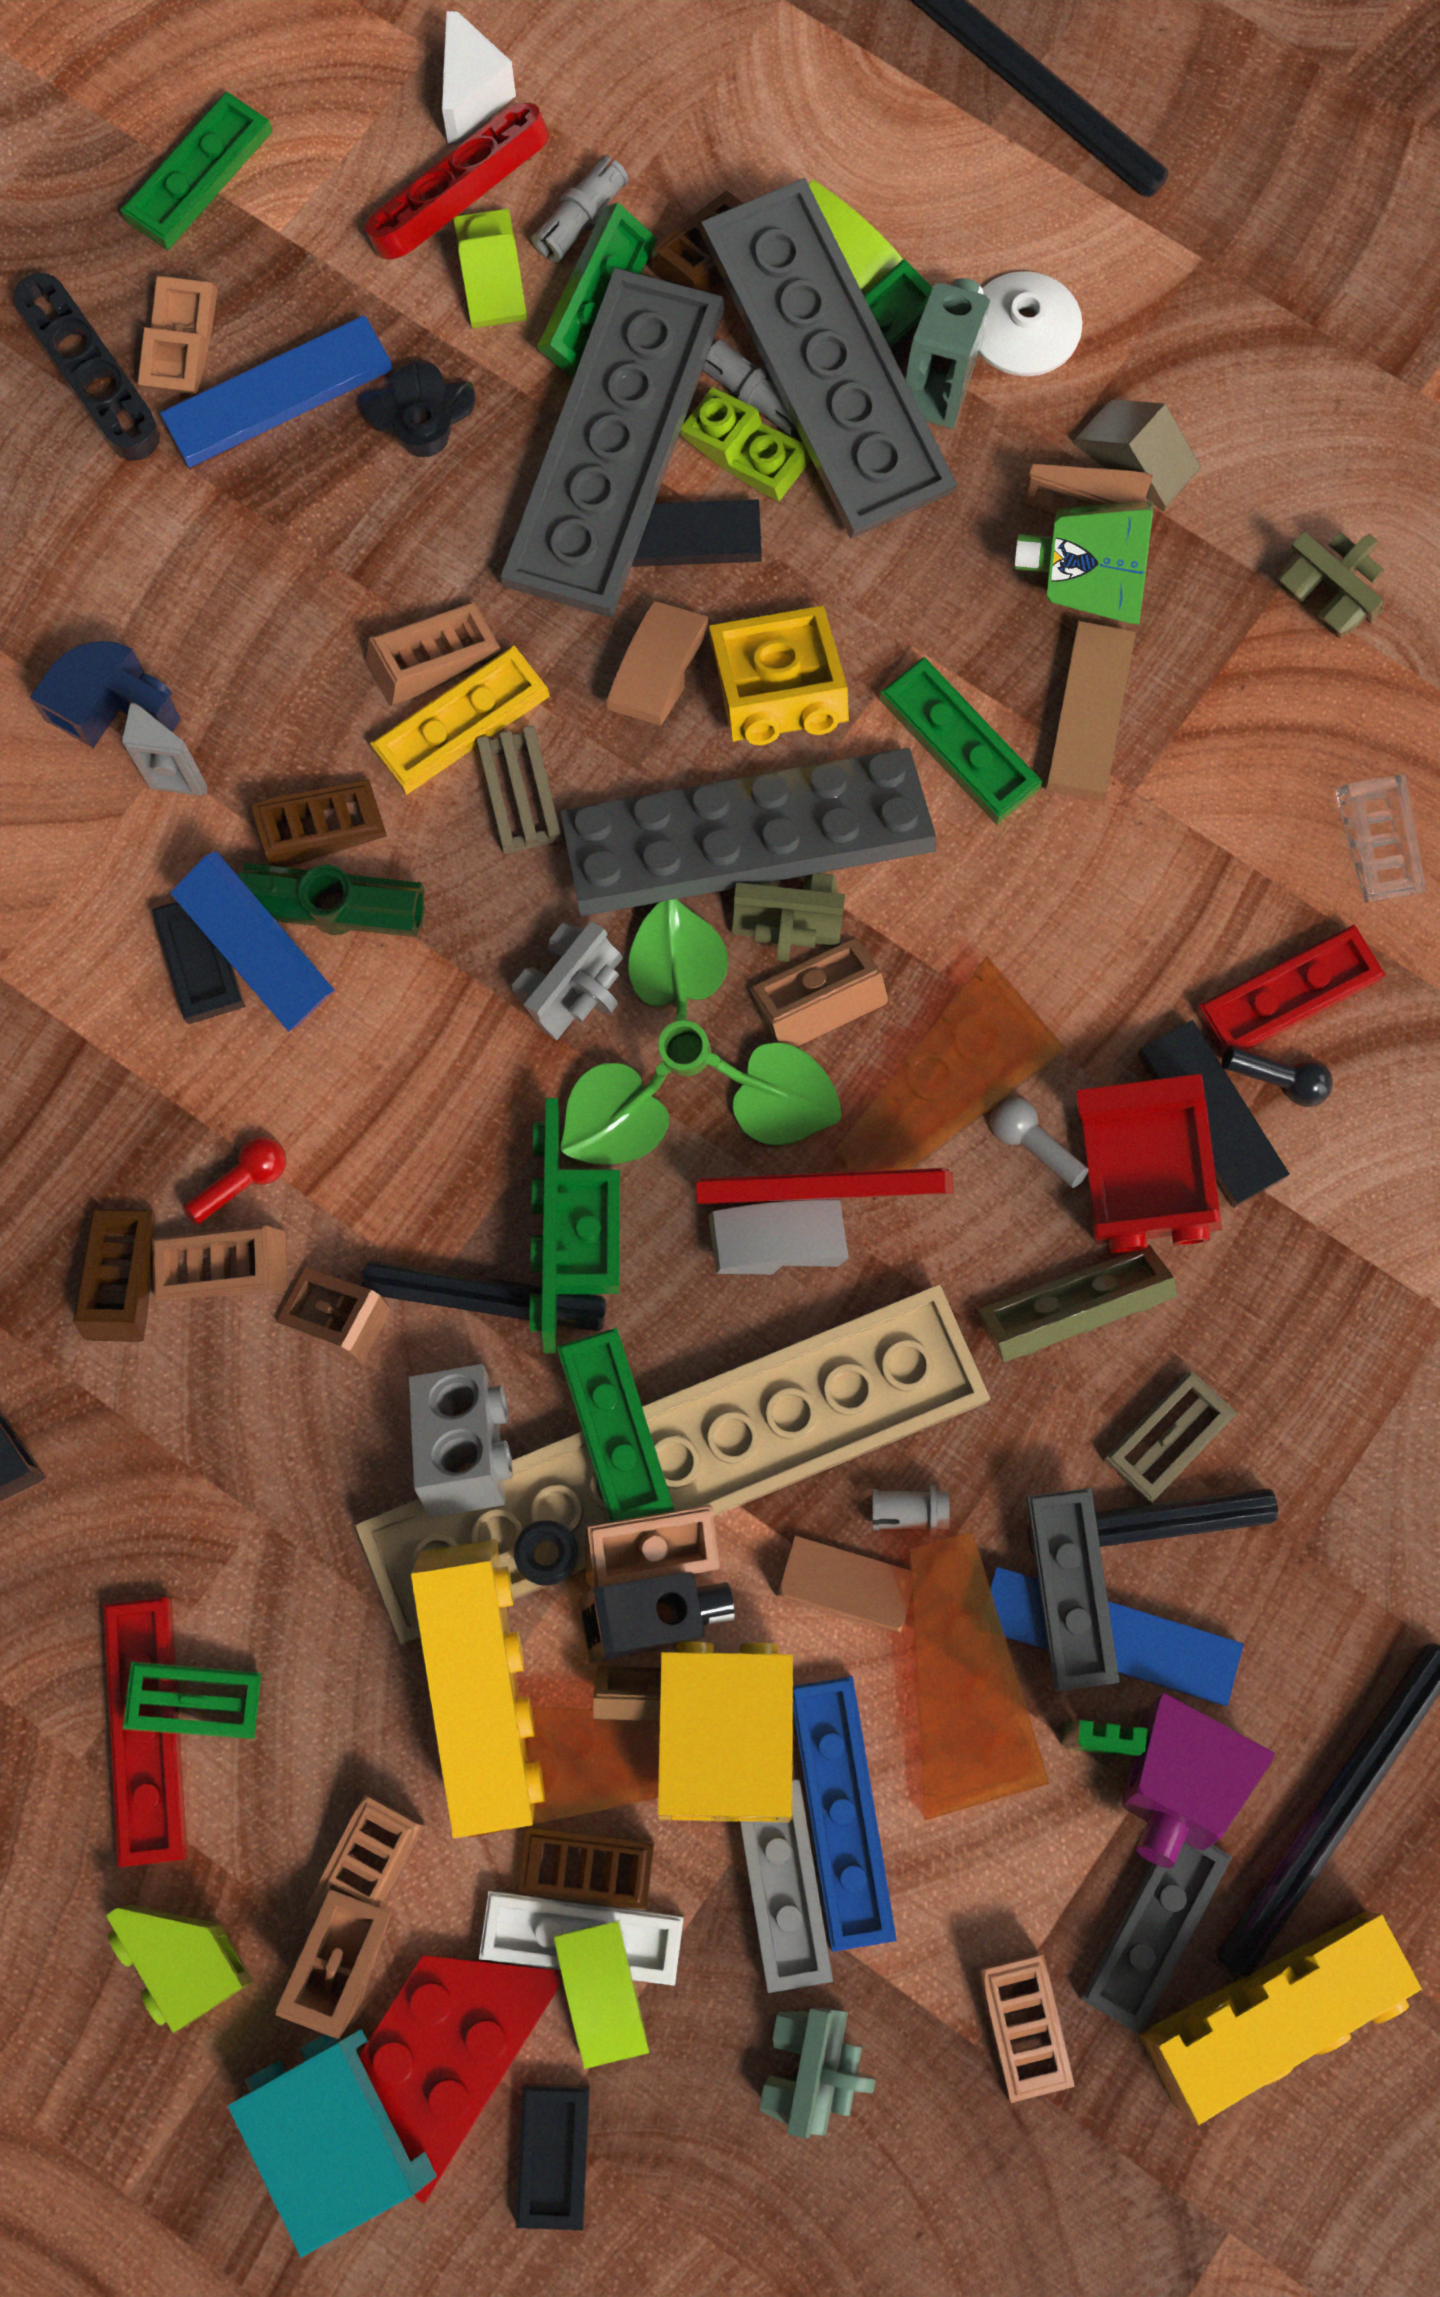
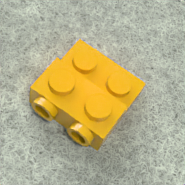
[709,605,849,746]

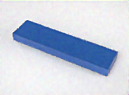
[160,315,393,468]
[977,1567,1244,1707]
[793,1676,897,1952]

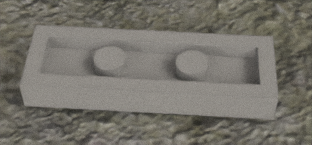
[740,1779,833,1993]

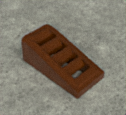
[652,190,744,292]
[250,779,387,868]
[73,1209,155,1342]
[517,1827,655,1911]

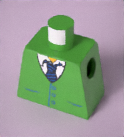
[1015,501,1154,624]

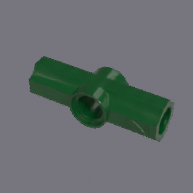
[238,863,425,938]

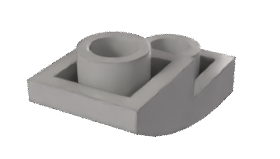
[708,1200,849,1275]

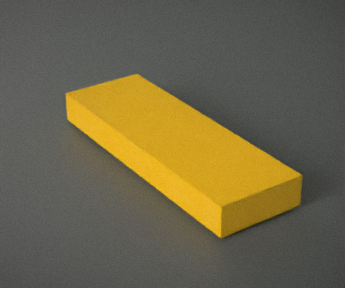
[370,645,550,795]

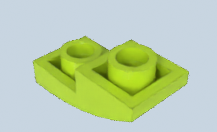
[808,179,903,295]
[680,387,812,502]
[554,1919,650,2069]

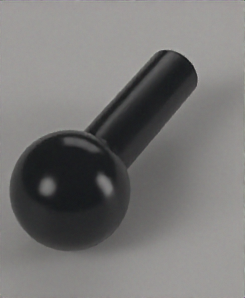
[1222,1045,1333,1107]

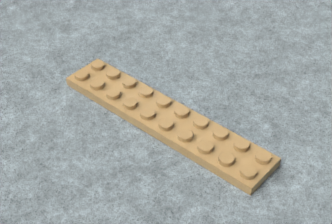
[355,1284,990,1646]

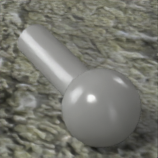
[989,1097,1089,1188]

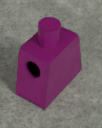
[1122,1692,1275,1868]

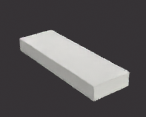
[479,1890,684,1986]

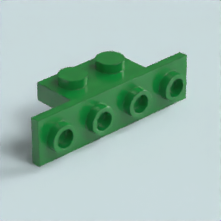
[530,1098,620,1353]

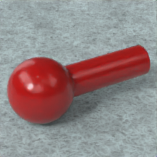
[182,1136,287,1226]

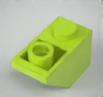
[106,1905,254,2033]

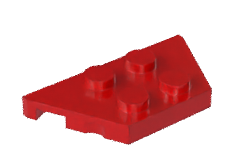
[359,1954,563,2204]

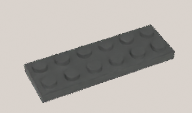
[699,178,957,539]
[500,268,725,618]
[560,747,936,917]

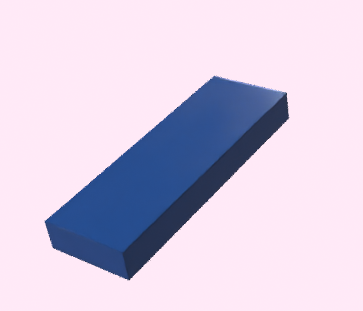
[170,851,335,1032]

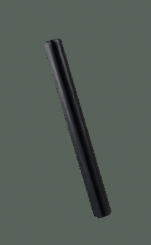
[913,0,1169,197]
[1218,1643,1440,1978]

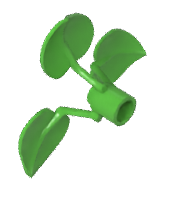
[561,899,841,1165]

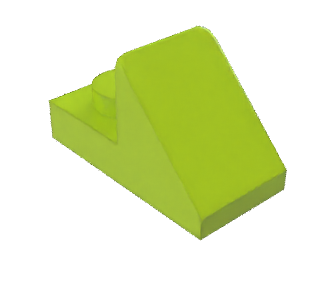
[454,208,527,329]

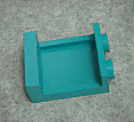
[228,2029,437,2258]

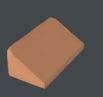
[749,938,888,1047]
[585,1505,720,1588]
[777,1536,917,1635]

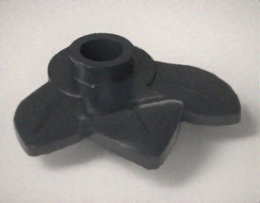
[361,359,476,457]

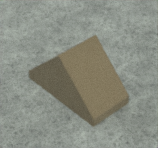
[1074,399,1201,512]

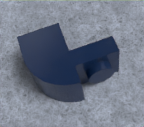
[30,641,181,748]

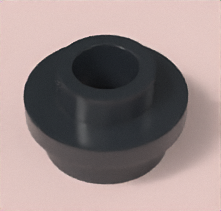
[514,1520,579,1586]

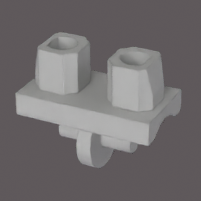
[512,921,623,1041]

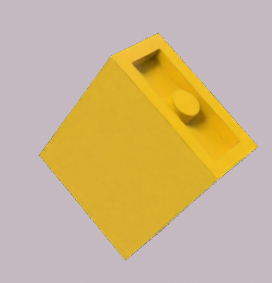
[658,1642,793,1822]

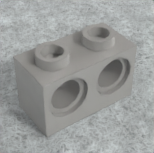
[409,1364,513,1518]

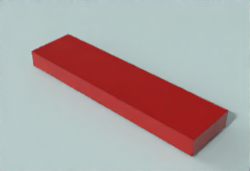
[696,1168,954,1204]
[103,1597,188,1867]

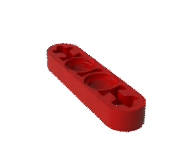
[365,103,550,260]

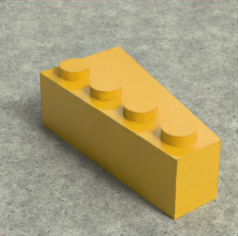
[411,1539,545,1838]
[1138,1911,1422,2125]

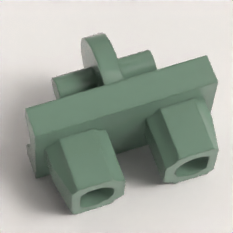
[760,2007,876,2139]

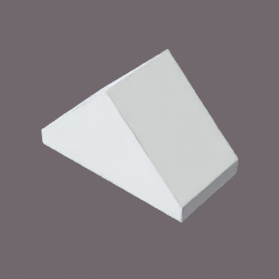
[442,11,516,144]

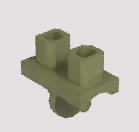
[1278,531,1385,638]
[732,873,845,963]

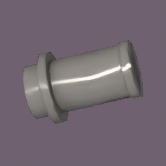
[873,1485,950,1536]

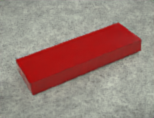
[1195,924,1386,1057]

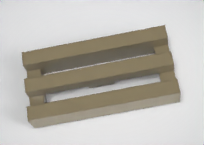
[477,725,562,854]
[1103,1370,1238,1505]

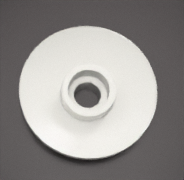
[979,271,1082,377]

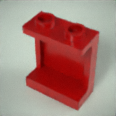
[1076,1074,1223,1253]

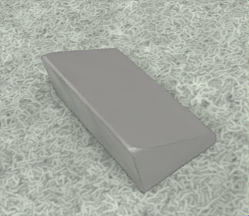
[122,703,208,796]

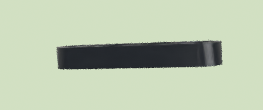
[14,273,160,461]

